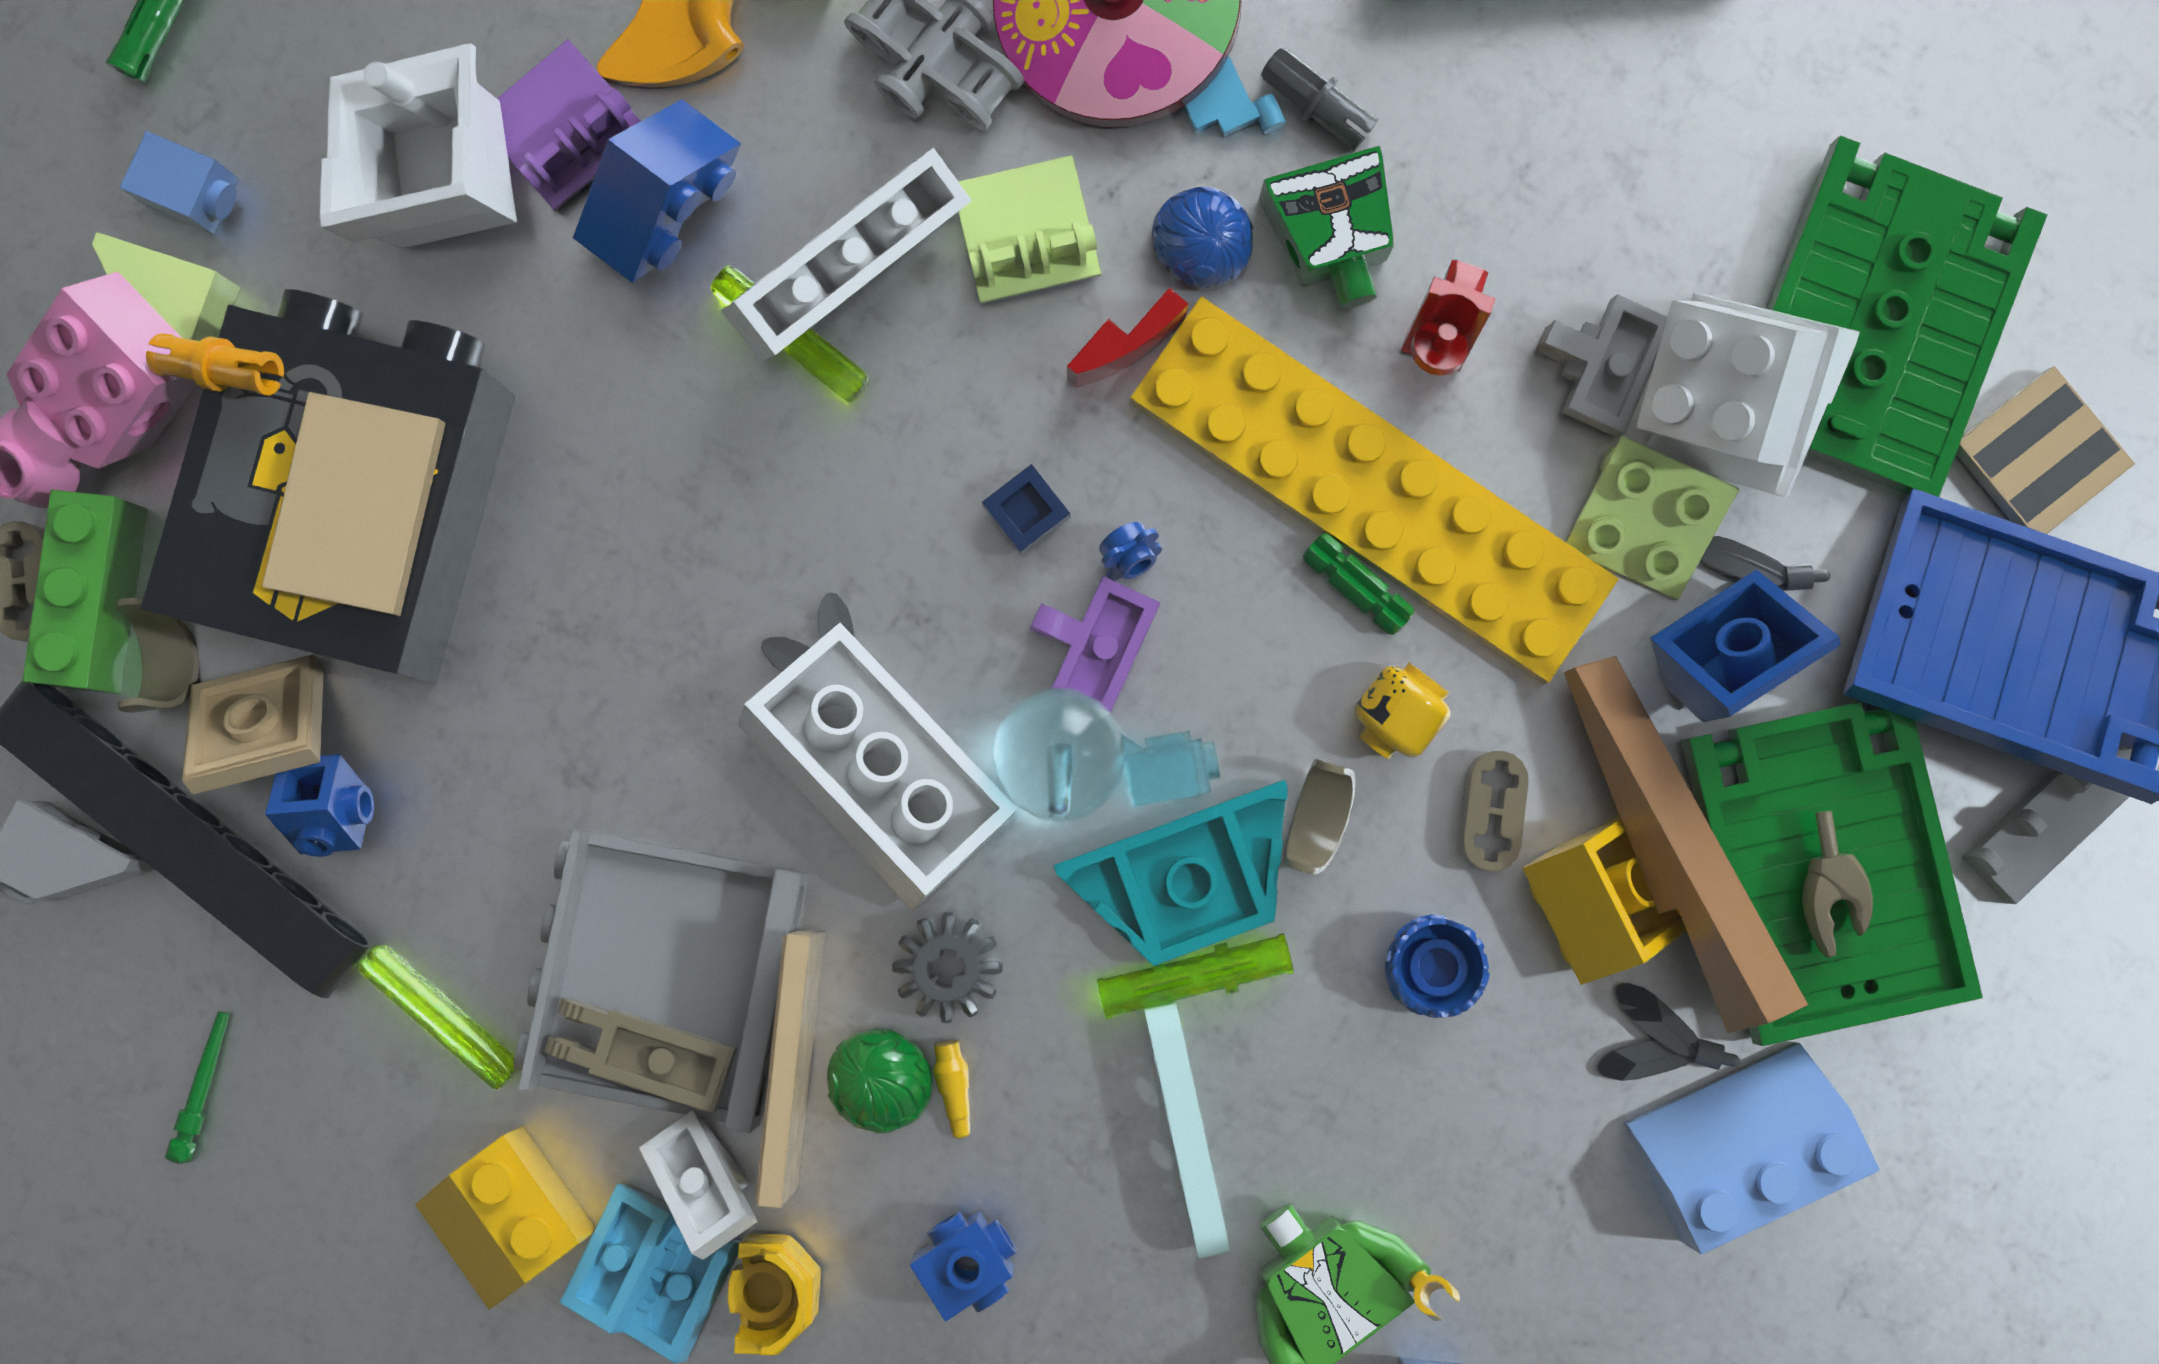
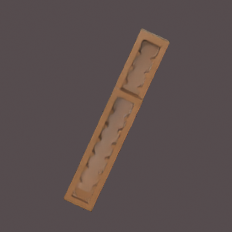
[1563,656,1808,1033]

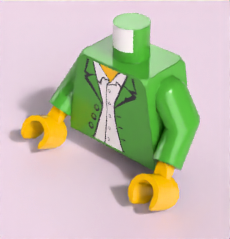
[1255,1203,1460,1364]

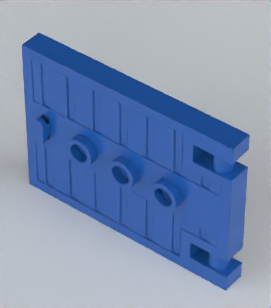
[1843,488,2159,805]

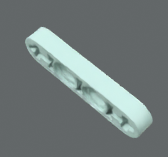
[1144,1002,1230,1259]

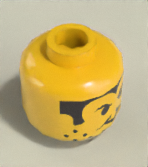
[1355,662,1450,760]

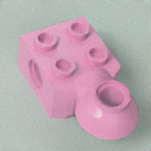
[0,272,196,508]

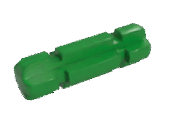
[1303,533,1414,635]

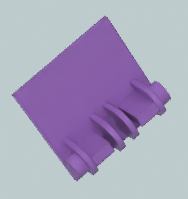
[497,39,641,211]

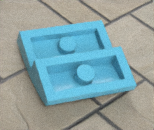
[559,1184,741,1364]

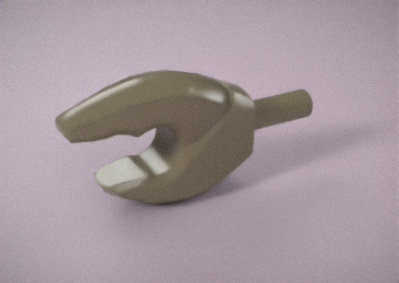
[1802,810,1873,958]

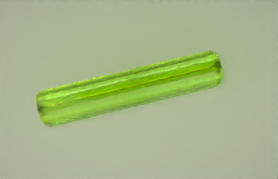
[710,265,870,403]
[358,945,517,1089]

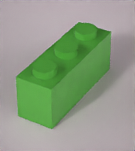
[22,489,148,694]

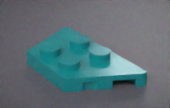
[1053,780,1288,966]

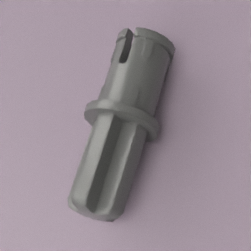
[1261,48,1379,152]

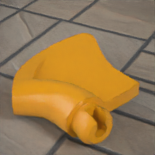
[597,0,744,87]

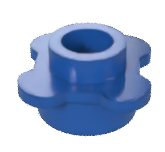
[1099,522,1162,581]

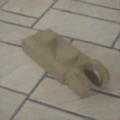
[544,997,737,1113]

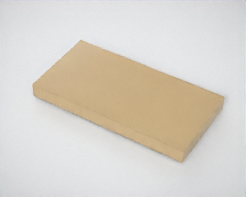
[755,929,826,1208]

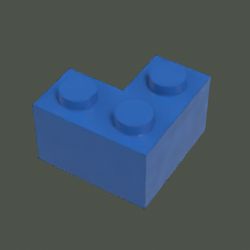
[573,99,742,283]

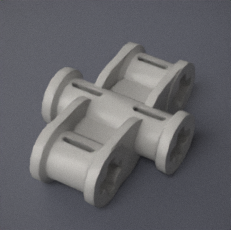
[844,0,1025,131]

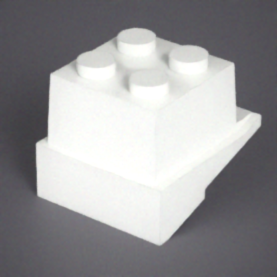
[319,43,517,248]
[1636,293,1860,497]

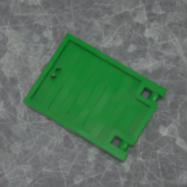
[1766,135,2048,497]
[1681,702,1983,1046]

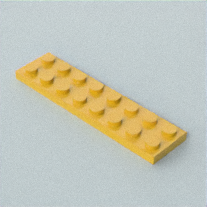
[1130,296,1619,684]

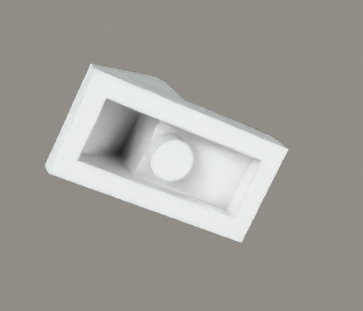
[639,1110,758,1260]

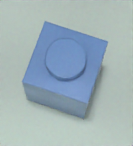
[119,131,239,235]

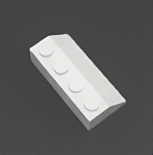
[738,623,1018,910]

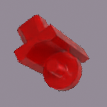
[1401,260,1496,376]

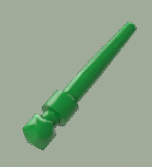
[165,1011,230,1164]

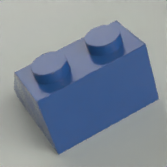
[1650,569,1841,723]

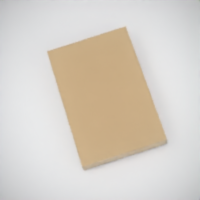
[262,392,446,616]

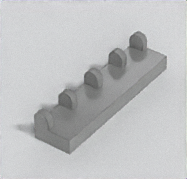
[1962,745,2159,904]

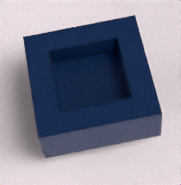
[981,464,1071,555]

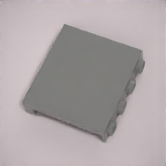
[514,830,809,1133]

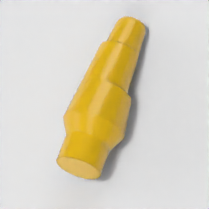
[933,1040,970,1139]

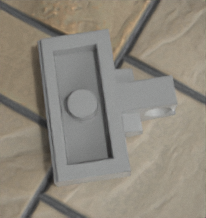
[1535,294,1667,438]

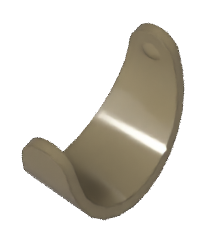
[116,598,199,713]
[1284,759,1356,874]

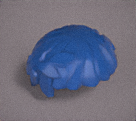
[1152,186,1254,289]
[1385,914,1490,1018]

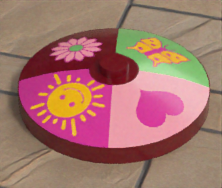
[993,0,1242,127]

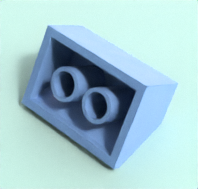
[1624,1042,1880,1255]

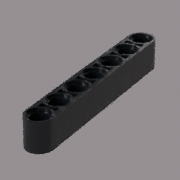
[0,681,370,999]

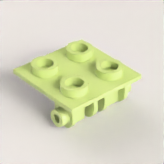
[958,155,1101,304]
[1566,435,1739,600]

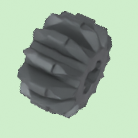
[892,912,1003,1023]

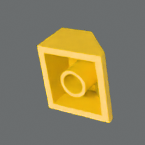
[1522,815,1687,985]
[415,1126,596,1310]

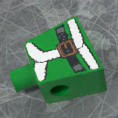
[1259,145,1394,309]

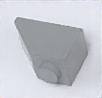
[0,800,153,905]

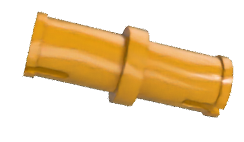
[145,333,284,396]

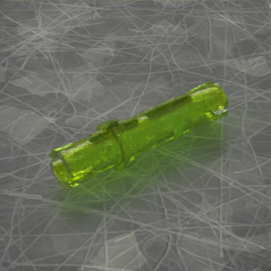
[1097,933,1294,1019]

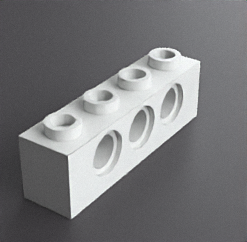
[721,148,972,361]

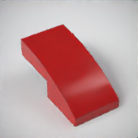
[1067,287,1189,388]

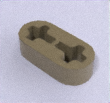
[0,521,45,642]
[1458,751,1529,872]

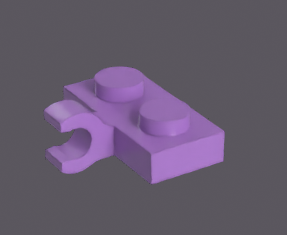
[1029,576,1161,719]

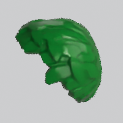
[827,1028,932,1134]

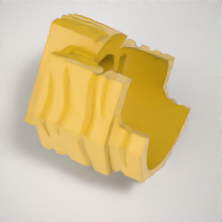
[728,1233,821,1356]

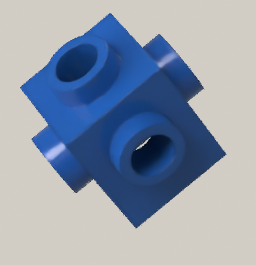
[265,754,374,857]
[910,1210,1017,1322]

